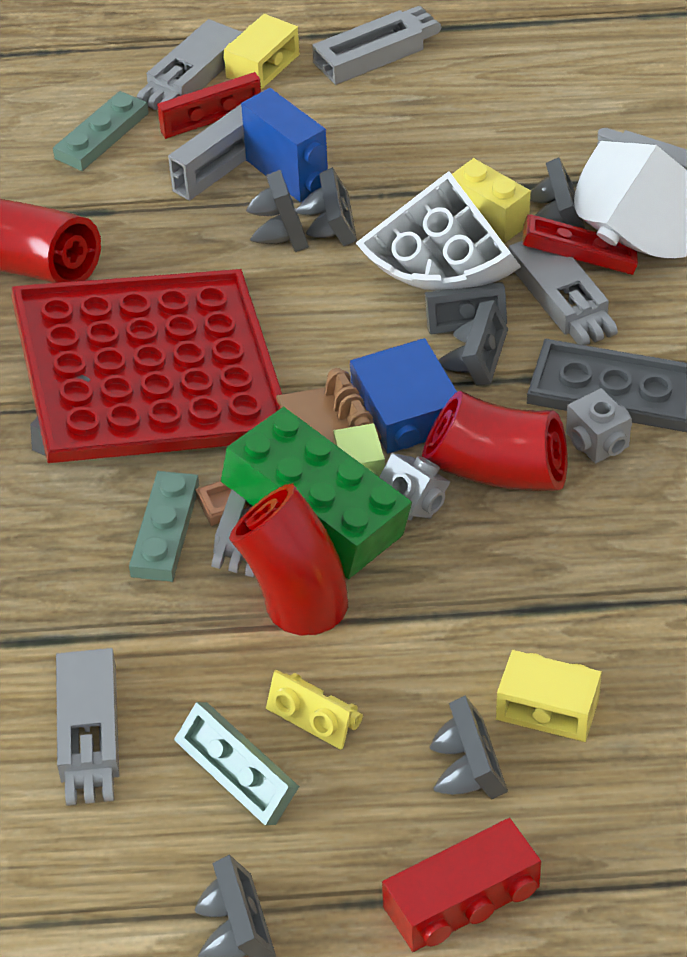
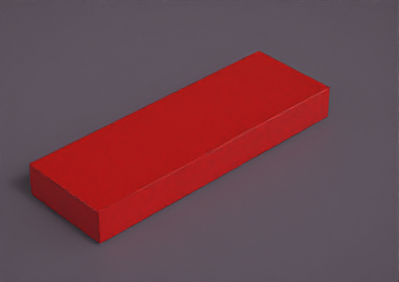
[157,72,261,139]
[523,214,638,275]

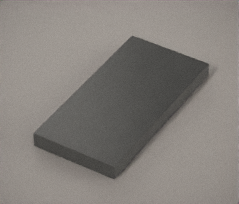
[527,339,687,432]

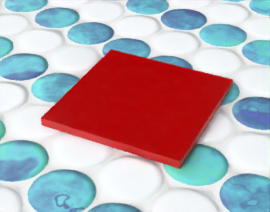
[11,269,283,463]

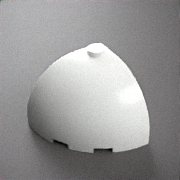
[574,141,687,258]
[356,171,521,291]

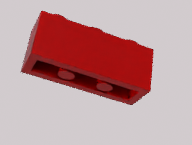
[382,817,541,952]

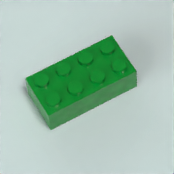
[221,406,412,580]

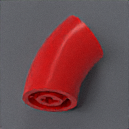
[0,199,101,283]
[422,391,568,491]
[229,484,348,636]

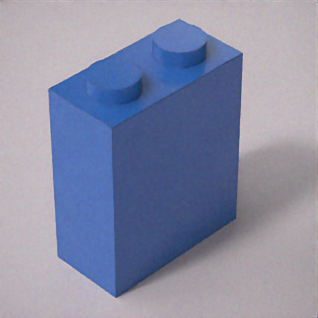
[241,88,328,203]
[350,338,457,454]

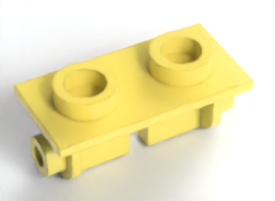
[266,670,363,750]

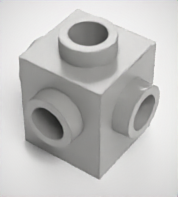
[566,388,632,464]
[379,453,450,520]

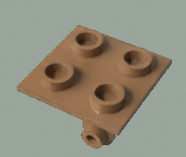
[276,368,381,443]

